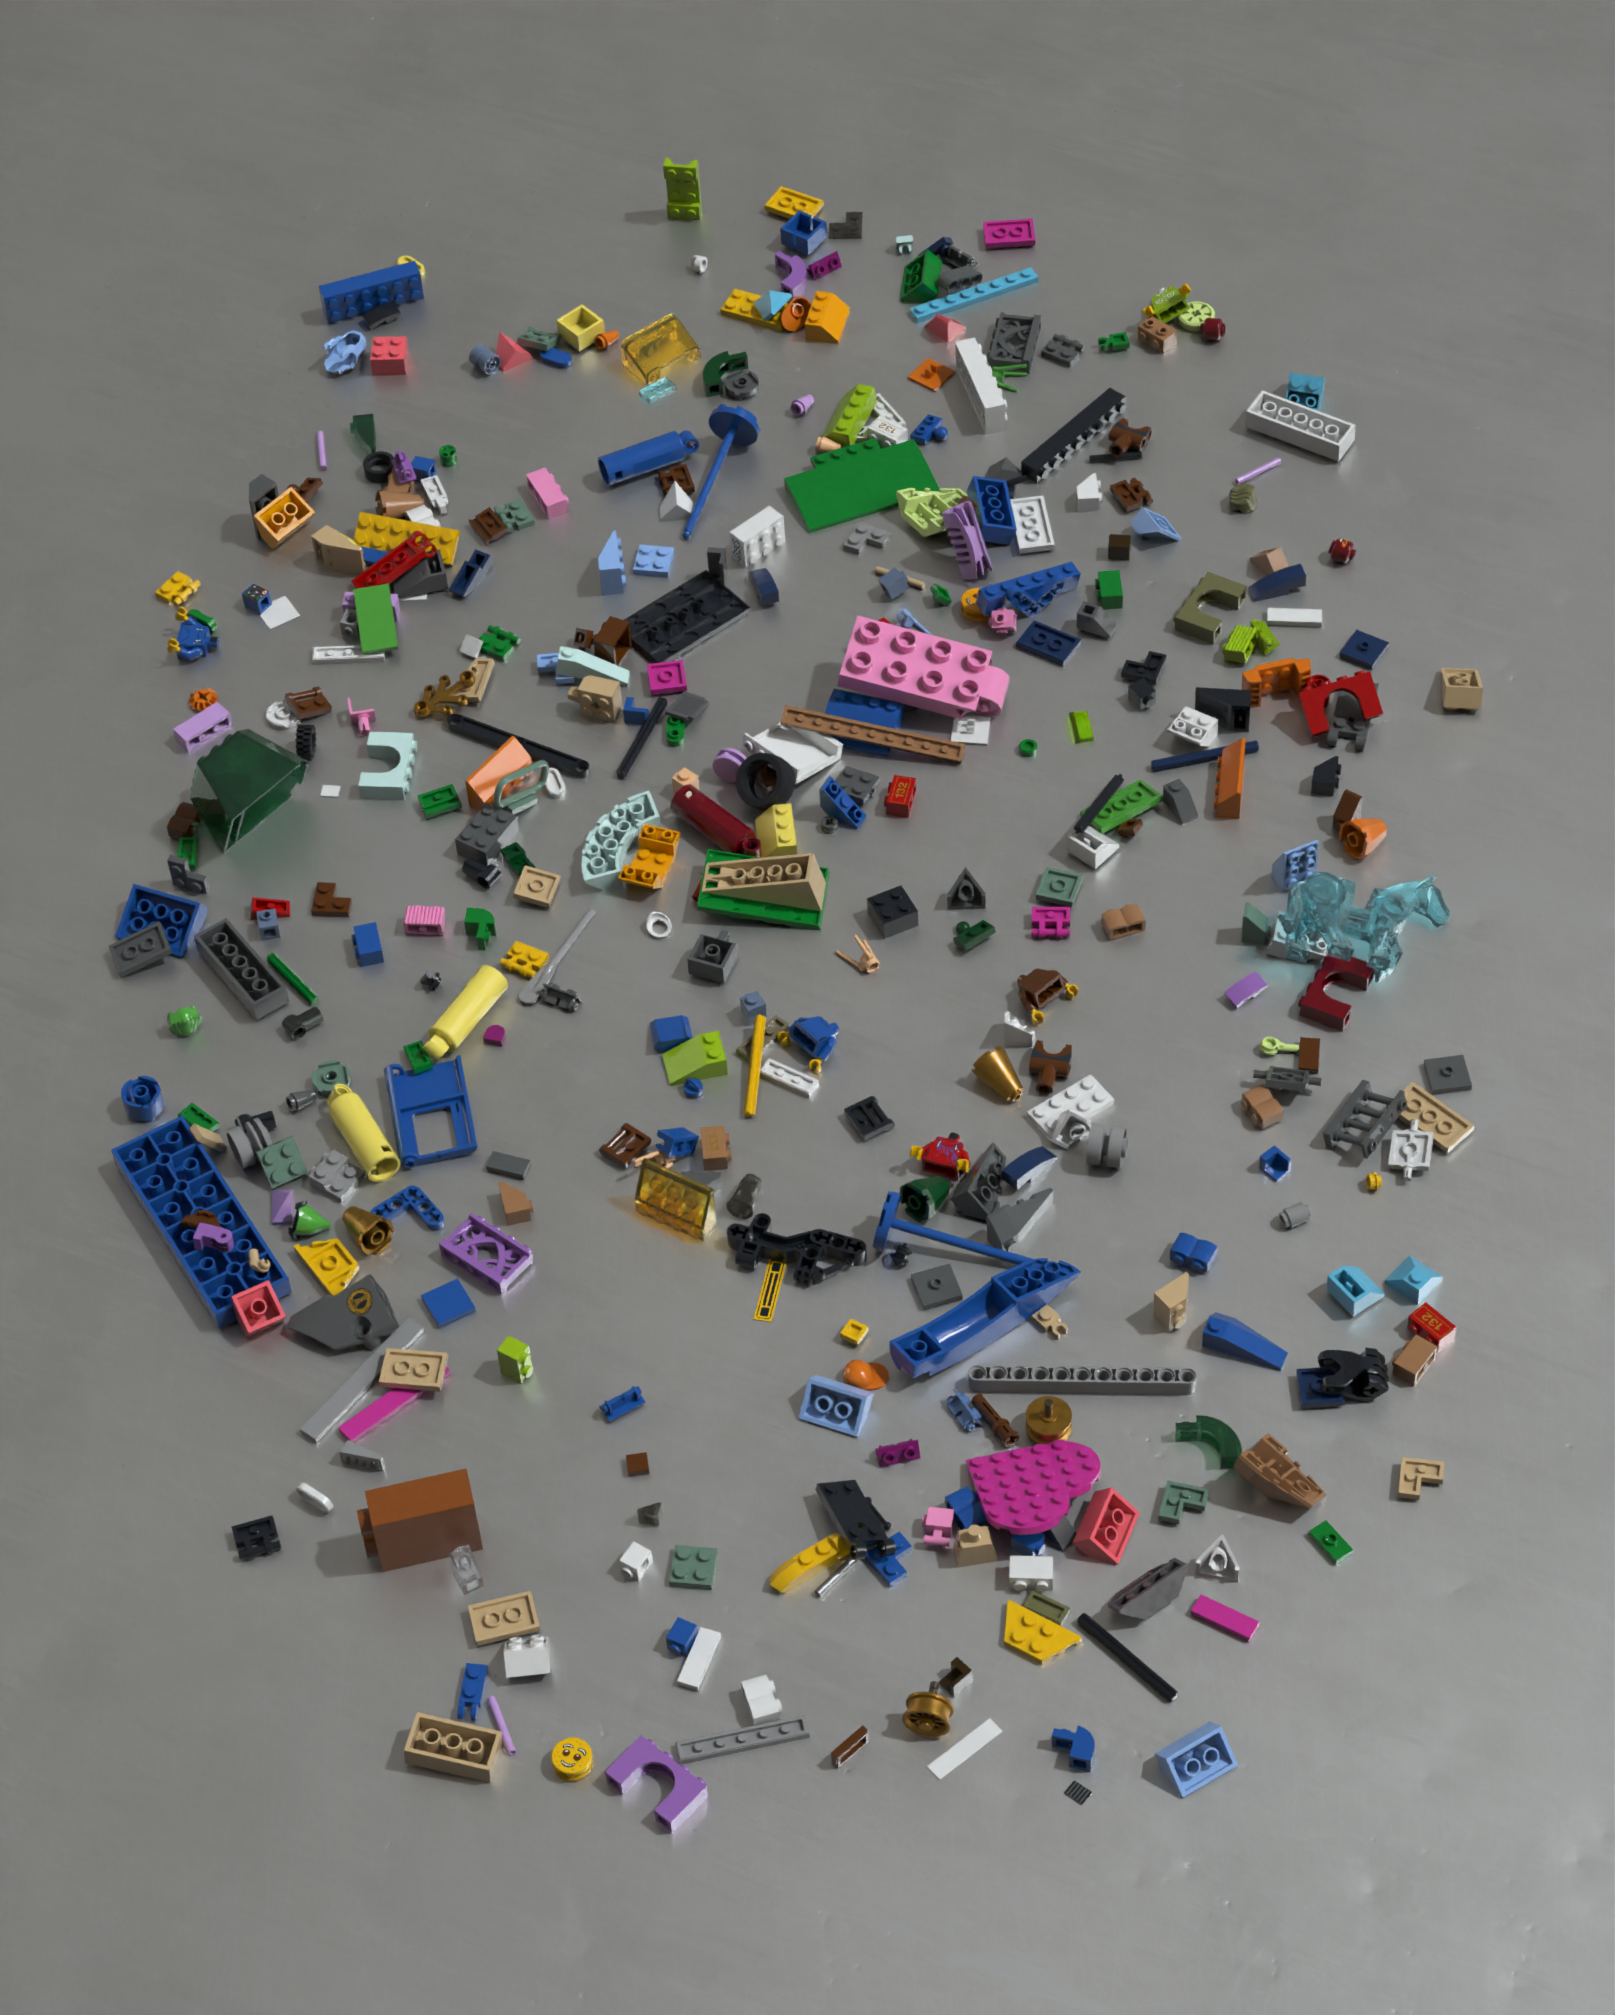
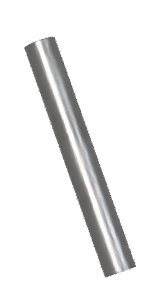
[814,1557,860,1597]

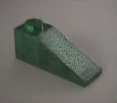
[350,414,376,455]

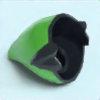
[288,1200,331,1240]

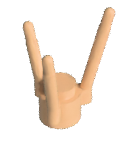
[835,935,880,973]
[634,1150,676,1187]

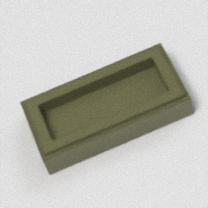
[1022,1590,1070,1626]

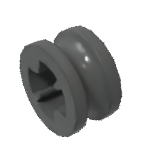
[821,816,838,834]

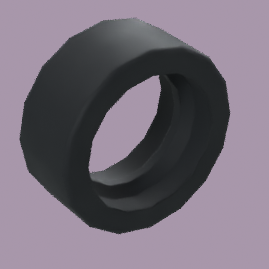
[363,451,395,483]

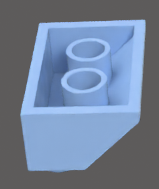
[799,1375,874,1437]
[1155,1721,1238,1798]

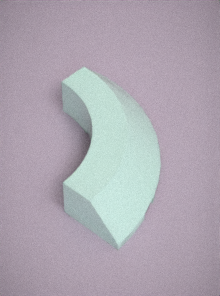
[581,791,661,891]

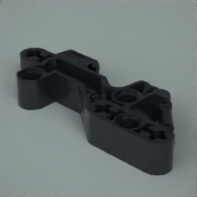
[727,1213,867,1285]

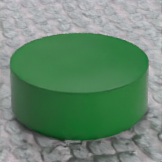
[1019,739,1037,757]

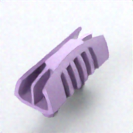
[941,501,993,580]

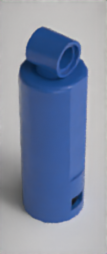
[598,430,699,487]

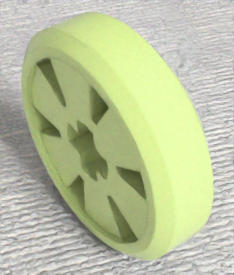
[1177,301,1215,332]

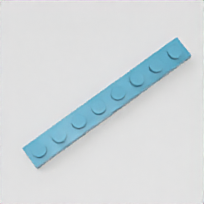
[910,267,1038,323]

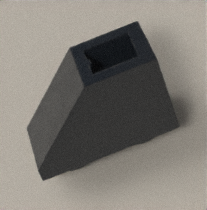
[1311,756,1342,796]

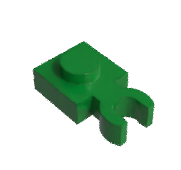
[1098,332,1130,351]

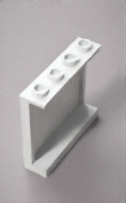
[742,722,843,784]

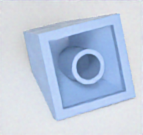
[1130,507,1182,541]

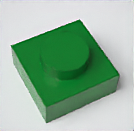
[930,583,952,606]

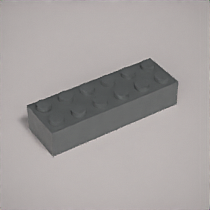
[194,918,289,1020]

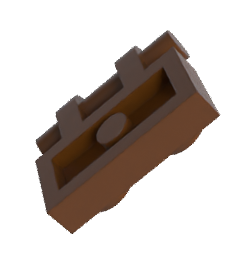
[658,464,695,495]
[1110,478,1153,512]

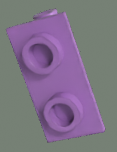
[391,450,417,484]

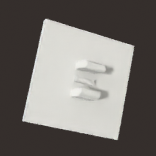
[951,715,991,745]

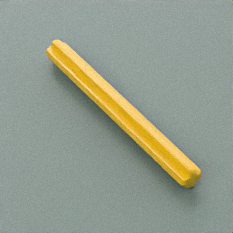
[744,1014,766,1118]

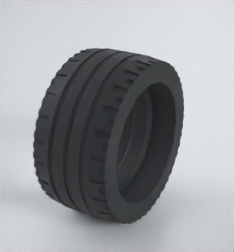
[736,753,796,810]

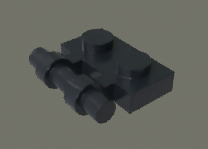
[231,1515,281,1560]

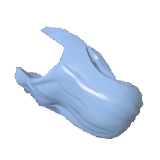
[323,330,367,374]

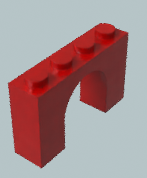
[1298,670,1383,737]

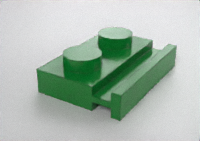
[417,784,462,819]

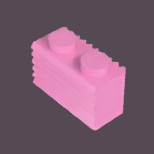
[403,905,446,935]

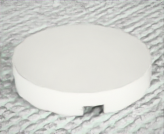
[266,700,302,730]

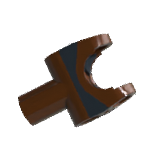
[1109,418,1152,458]
[1029,1040,1072,1095]

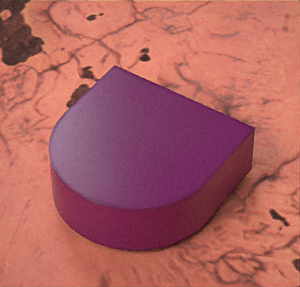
[483,1025,505,1046]

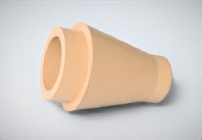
[815,436,842,453]

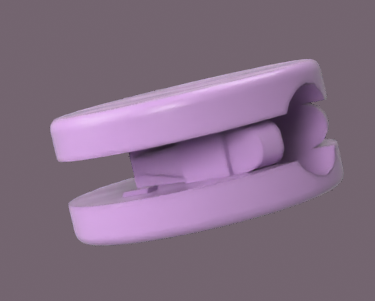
[712,748,747,783]

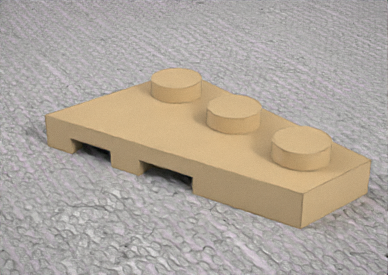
[450,658,495,702]

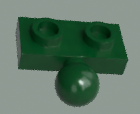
[953,920,996,951]

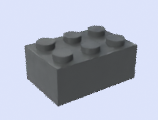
[455,803,519,866]

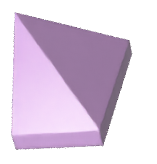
[272,1189,293,1225]

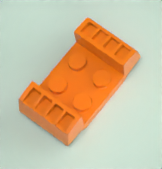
[1241,658,1311,708]

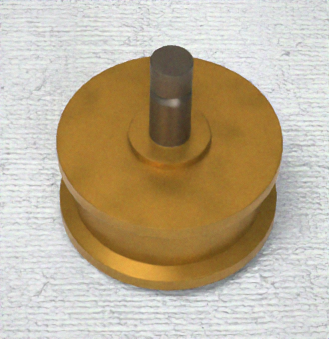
[1025,1396,1072,1444]
[902,1681,954,1737]

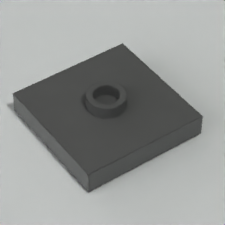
[1424,1055,1472,1095]
[911,1264,963,1310]

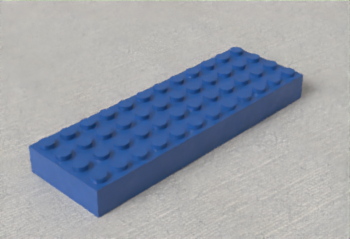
[111,1115,292,1329]

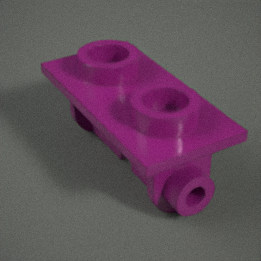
[807,251,842,280]
[875,1439,921,1467]

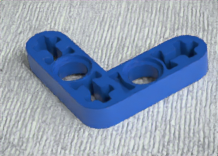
[1005,574,1067,617]
[371,1186,445,1231]

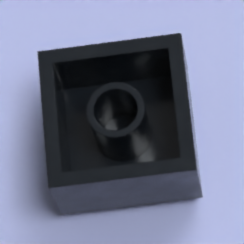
[867,885,919,939]

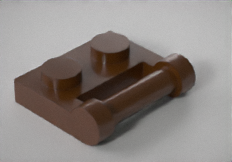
[285,686,332,719]
[599,1123,652,1168]

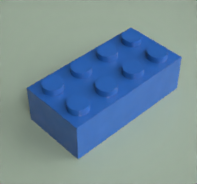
[967,476,1017,545]

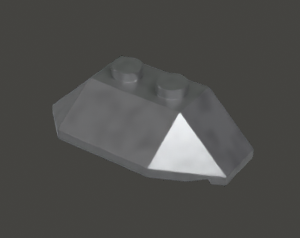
[1107,1558,1188,1620]

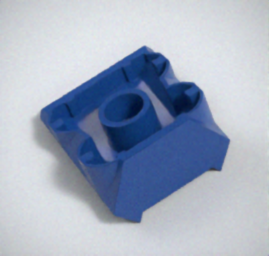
[650,1015,692,1053]

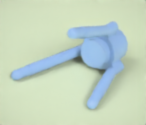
[896,609,932,635]

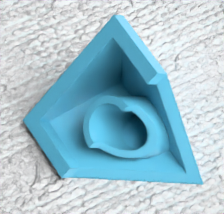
[754,291,792,322]

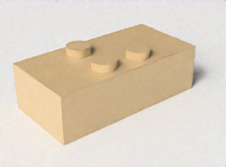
[404,1712,503,1783]

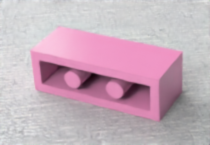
[526,468,569,519]

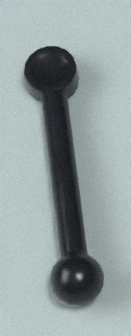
[865,1497,892,1530]

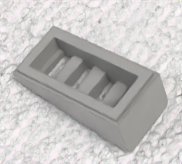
[339,1440,385,1471]

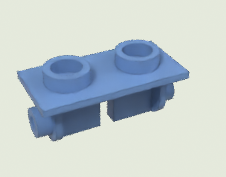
[946,1389,983,1431]

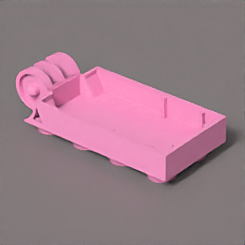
[837,615,1010,719]

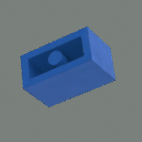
[351,922,384,967]

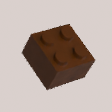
[593,616,632,666]

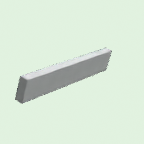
[675,1715,810,1765]

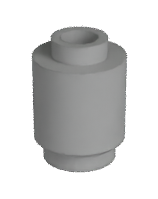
[1279,1202,1311,1228]

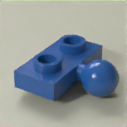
[910,414,948,444]

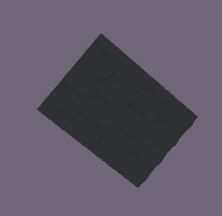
[624,570,751,663]

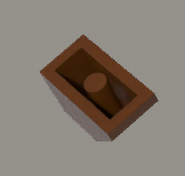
[1332,789,1362,832]

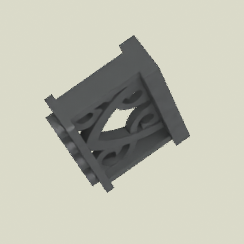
[987,312,1041,374]

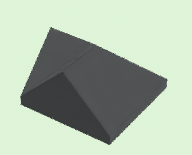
[985,457,1023,499]

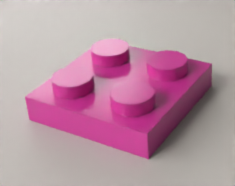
[647,660,687,695]

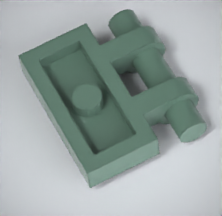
[494,498,535,533]

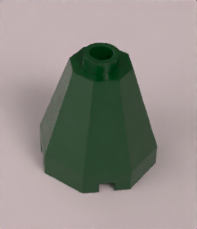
[900,1176,950,1222]

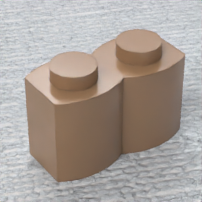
[1101,904,1146,940]
[1241,1084,1284,1129]

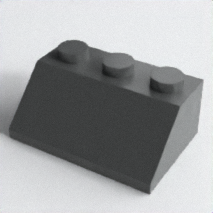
[249,474,279,540]

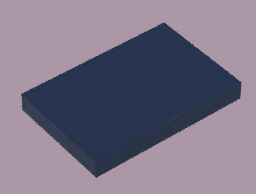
[1016,620,1081,666]

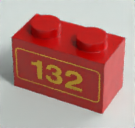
[884,775,917,818]
[1407,1302,1456,1353]

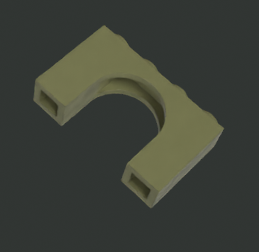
[1173,572,1247,644]

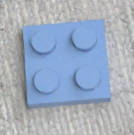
[633,545,675,577]

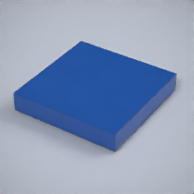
[421,1278,476,1328]

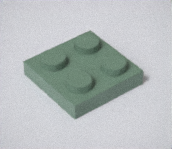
[1036,867,1083,907]
[256,1136,308,1189]
[669,1545,718,1590]

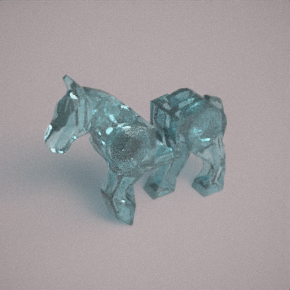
[1278,872,1451,983]

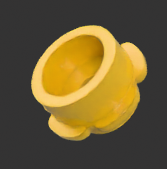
[1366,1172,1382,1191]

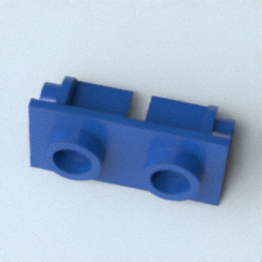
[599,1386,646,1422]

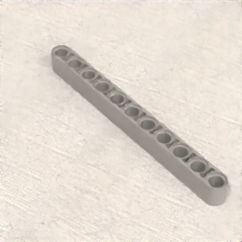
[968,1365,1197,1395]

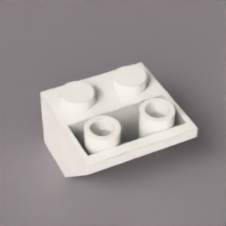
[1167,706,1218,746]
[1066,826,1120,869]
[504,1635,551,1678]

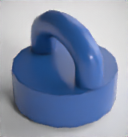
[683,1077,703,1098]

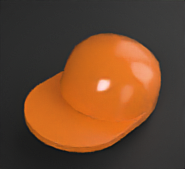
[780,296,811,331]
[843,1360,889,1391]

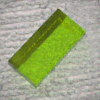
[1069,710,1094,744]

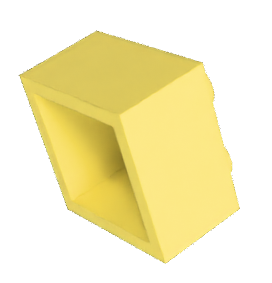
[556,304,605,352]

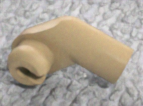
[248,1249,270,1273]

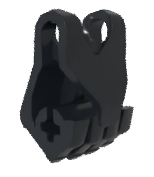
[1318,1347,1389,1402]

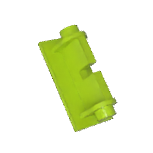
[1250,619,1280,655]

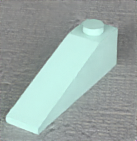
[556,646,630,686]

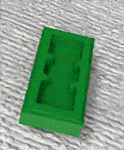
[177,837,199,869]
[403,1040,433,1074]
[178,1103,220,1132]
[1309,1520,1353,1564]

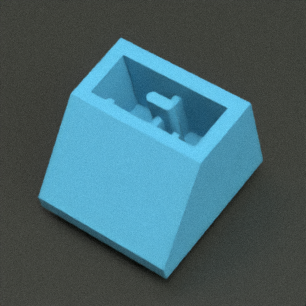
[1285,372,1326,411]
[1326,1265,1385,1317]

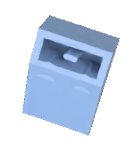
[598,531,626,596]
[1272,839,1319,892]

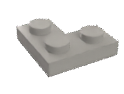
[843,522,891,555]

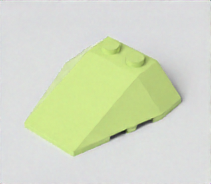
[896,488,968,537]

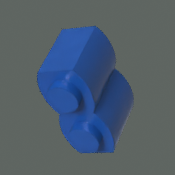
[1170,1233,1217,1273]
[945,1486,988,1530]

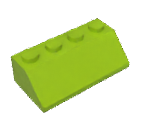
[821,384,877,448]

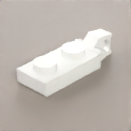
[420,475,448,515]

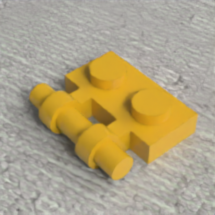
[155,571,201,606]
[500,941,549,978]

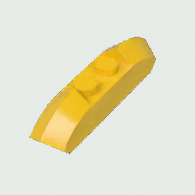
[769,1532,850,1593]

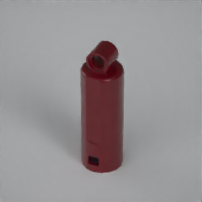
[670,784,762,857]

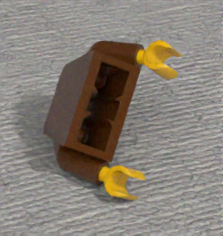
[1017,968,1078,1026]

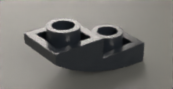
[362,301,401,330]

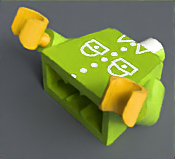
[1142,283,1192,323]

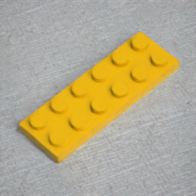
[353,512,460,566]

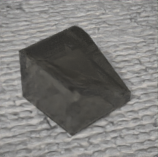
[637,1502,663,1526]

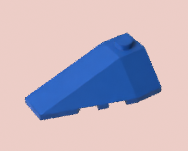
[1202,1312,1288,1371]

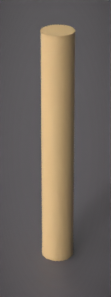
[875,566,925,589]

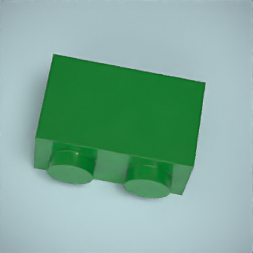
[1095,570,1123,609]

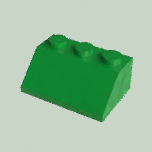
[900,249,942,303]

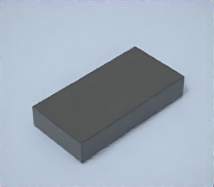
[486,1151,531,1179]

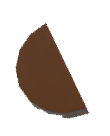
[181,1210,220,1230]

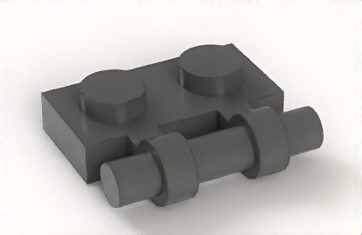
[1041,334,1085,367]

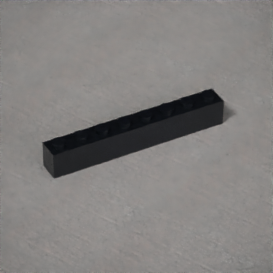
[1021,388,1126,483]

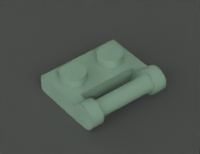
[517,327,561,351]

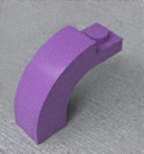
[775,251,807,300]

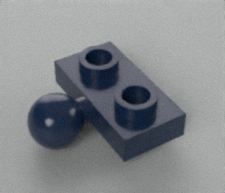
[918,237,954,257]

